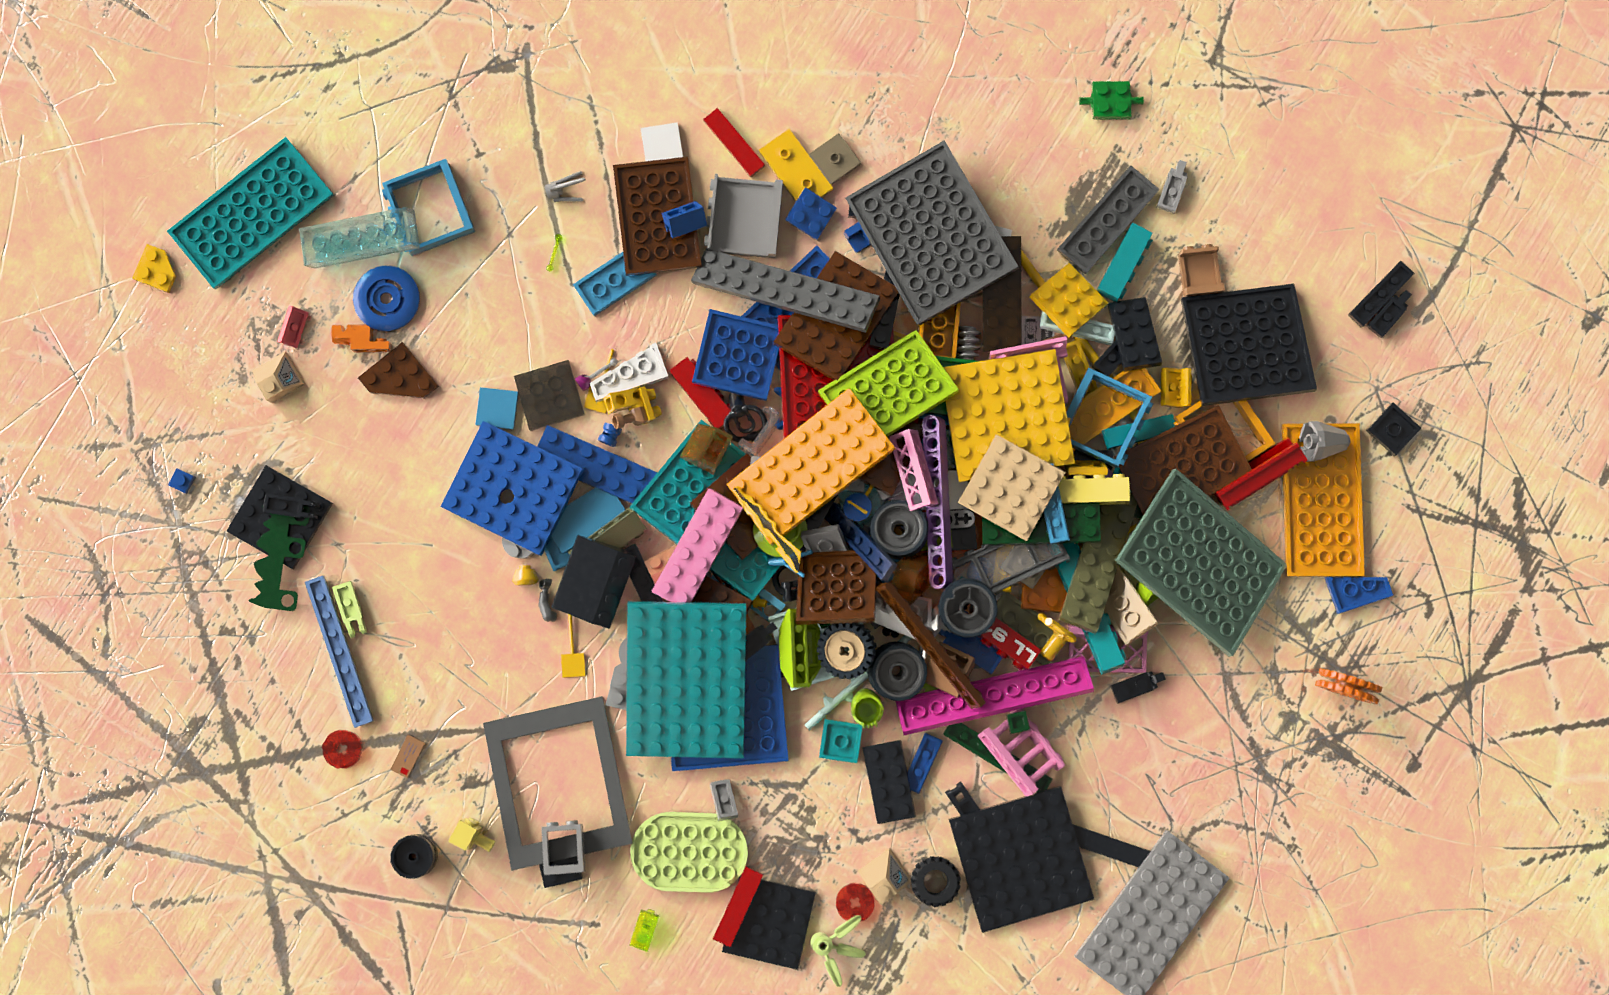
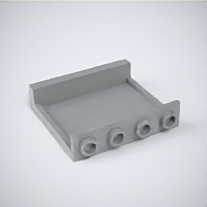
[704,174,783,258]

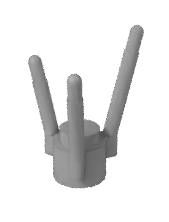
[545,171,586,202]

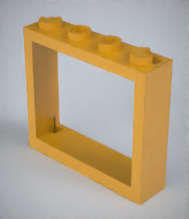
[1173,400,1275,461]

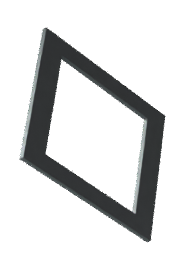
[483,696,633,871]

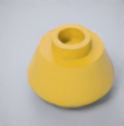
[512,565,539,585]

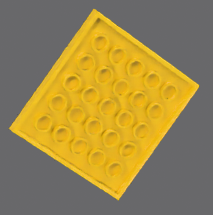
[943,349,1075,483]

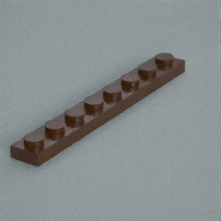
[876,581,986,709]

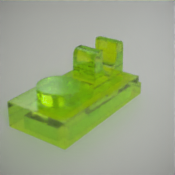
[629,909,660,952]

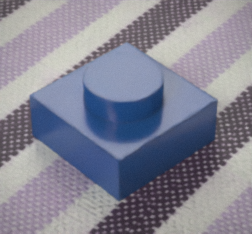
[168,468,195,494]

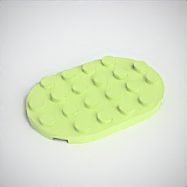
[630,812,748,892]

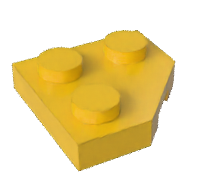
[132,244,176,293]

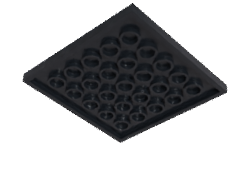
[1181,283,1317,406]
[948,786,1094,933]

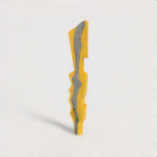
[732,486,801,573]

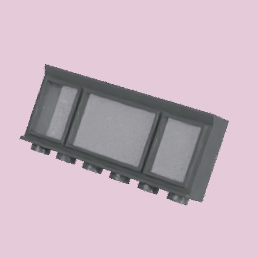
[952,543,1070,610]

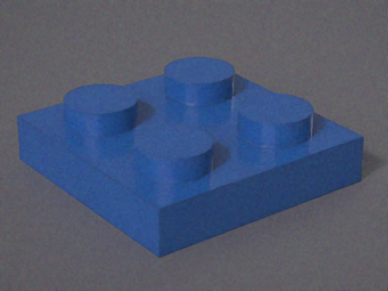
[785,187,837,240]

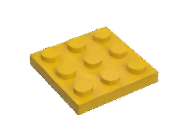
[1030,263,1108,338]

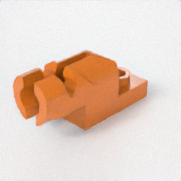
[331,324,392,353]

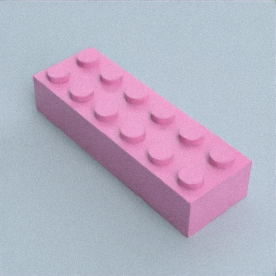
[651,488,743,603]

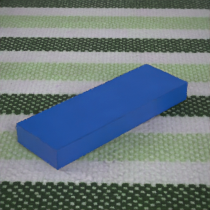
[907,733,943,794]

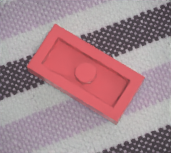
[277,306,309,348]

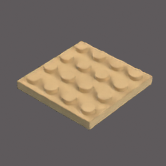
[958,434,1065,541]

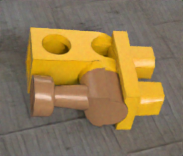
[603,386,662,429]

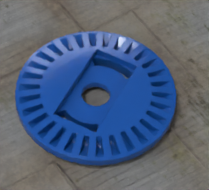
[353,266,420,332]

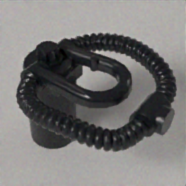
[723,392,768,443]

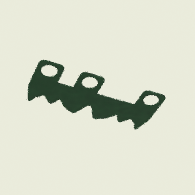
[248,505,310,611]

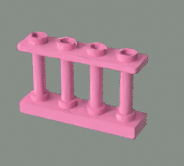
[977,708,1065,796]

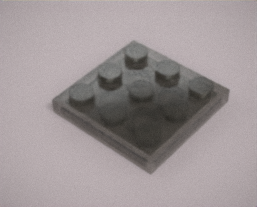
[514,360,585,431]

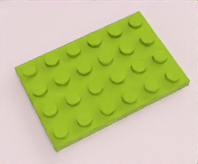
[818,330,959,437]

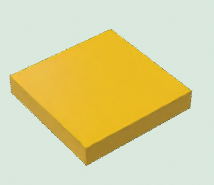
[1065,460,1108,475]

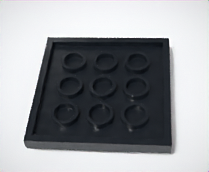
[226,465,333,570]
[722,874,816,970]

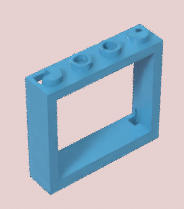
[382,158,475,256]
[1066,367,1153,469]

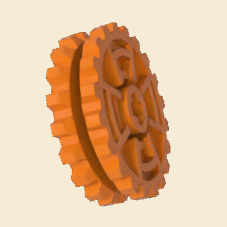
[1315,668,1383,705]

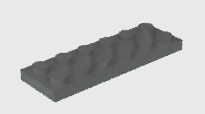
[1057,165,1160,275]

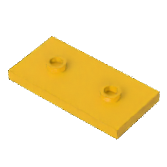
[759,129,833,202]

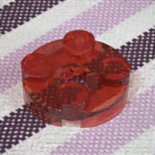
[322,730,363,769]
[836,883,874,921]

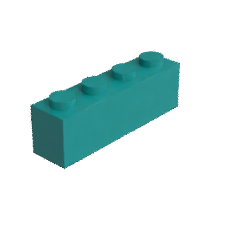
[1097,222,1153,302]

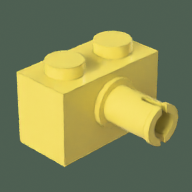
[448,817,495,852]

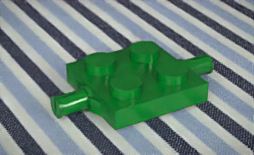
[1079,81,1144,120]

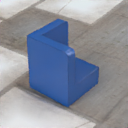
[844,222,871,253]

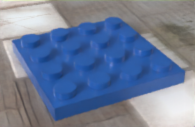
[692,309,779,401]

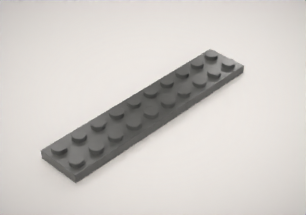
[691,248,880,332]

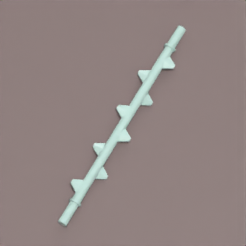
[805,605,938,730]

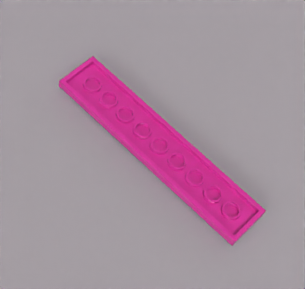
[896,656,1094,735]

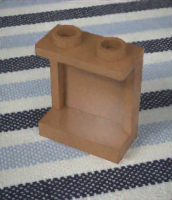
[1178,244,1225,297]

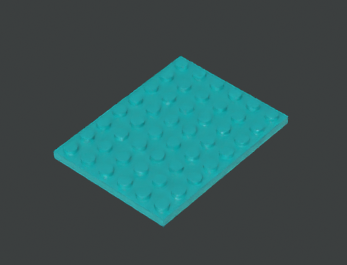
[630,420,782,601]
[626,601,746,758]

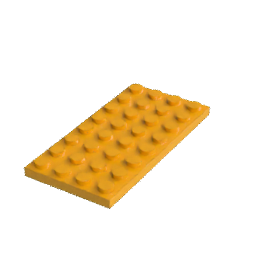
[727,388,896,545]
[1282,423,1365,577]

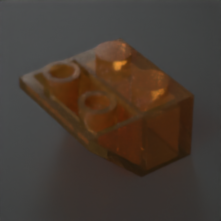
[680,424,733,475]

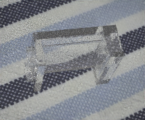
[738,406,780,457]

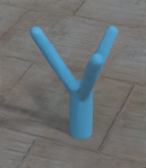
[768,550,813,577]

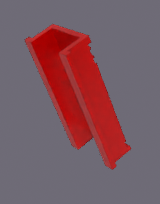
[1214,437,1308,510]

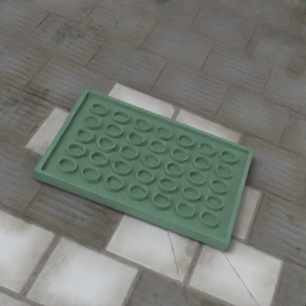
[1115,469,1287,657]

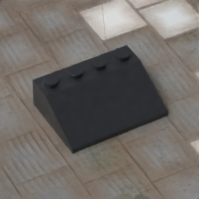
[551,535,636,629]

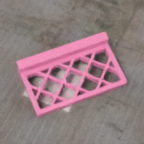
[1068,624,1148,673]

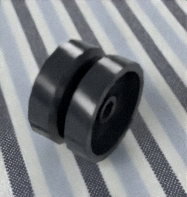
[390,834,438,879]

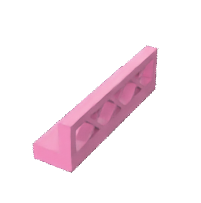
[889,429,939,511]

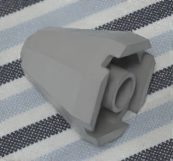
[1299,421,1350,462]

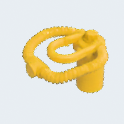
[1038,613,1077,662]

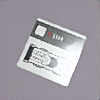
[1022,316,1054,345]

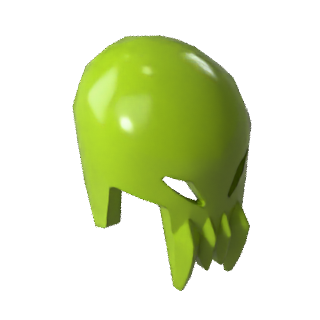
[851,688,884,729]

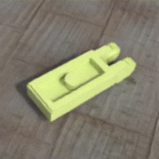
[332,581,367,638]

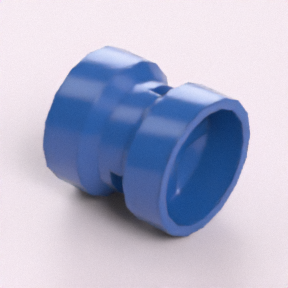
[598,422,622,447]

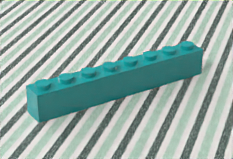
[1046,543,1126,675]

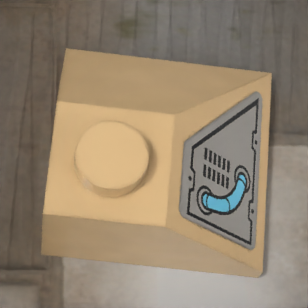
[252,352,305,403]
[858,849,911,905]

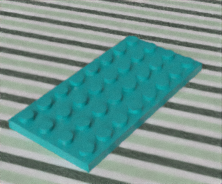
[167,137,334,290]

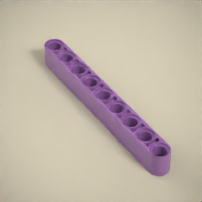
[922,415,953,589]

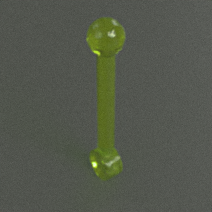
[546,234,563,272]

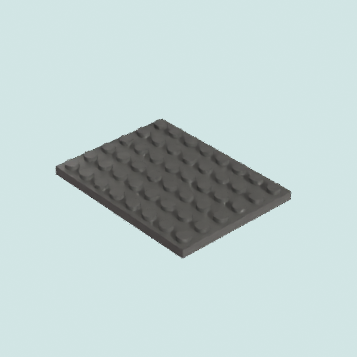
[845,140,1019,326]

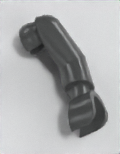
[538,579,557,622]

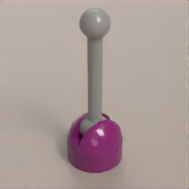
[575,358,618,391]

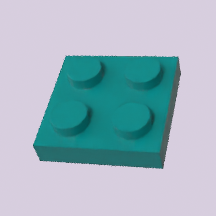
[819,719,863,763]

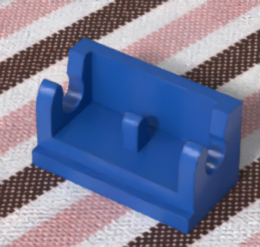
[662,201,707,238]

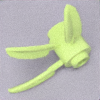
[810,915,866,987]

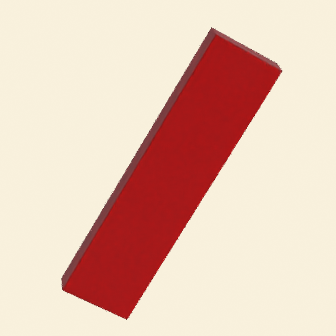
[703,108,765,178]
[713,866,764,947]

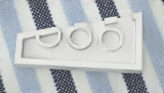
[590,342,669,403]

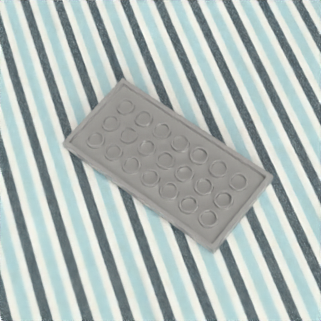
[1074,830,1229,995]

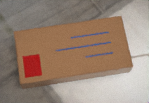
[390,734,426,778]

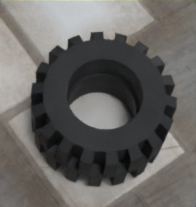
[911,856,961,907]

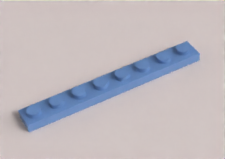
[305,575,374,728]

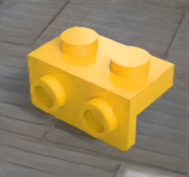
[1161,367,1192,408]

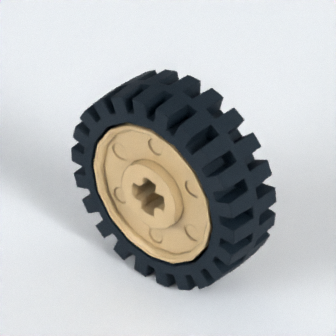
[817,622,877,679]

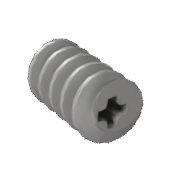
[956,326,981,360]

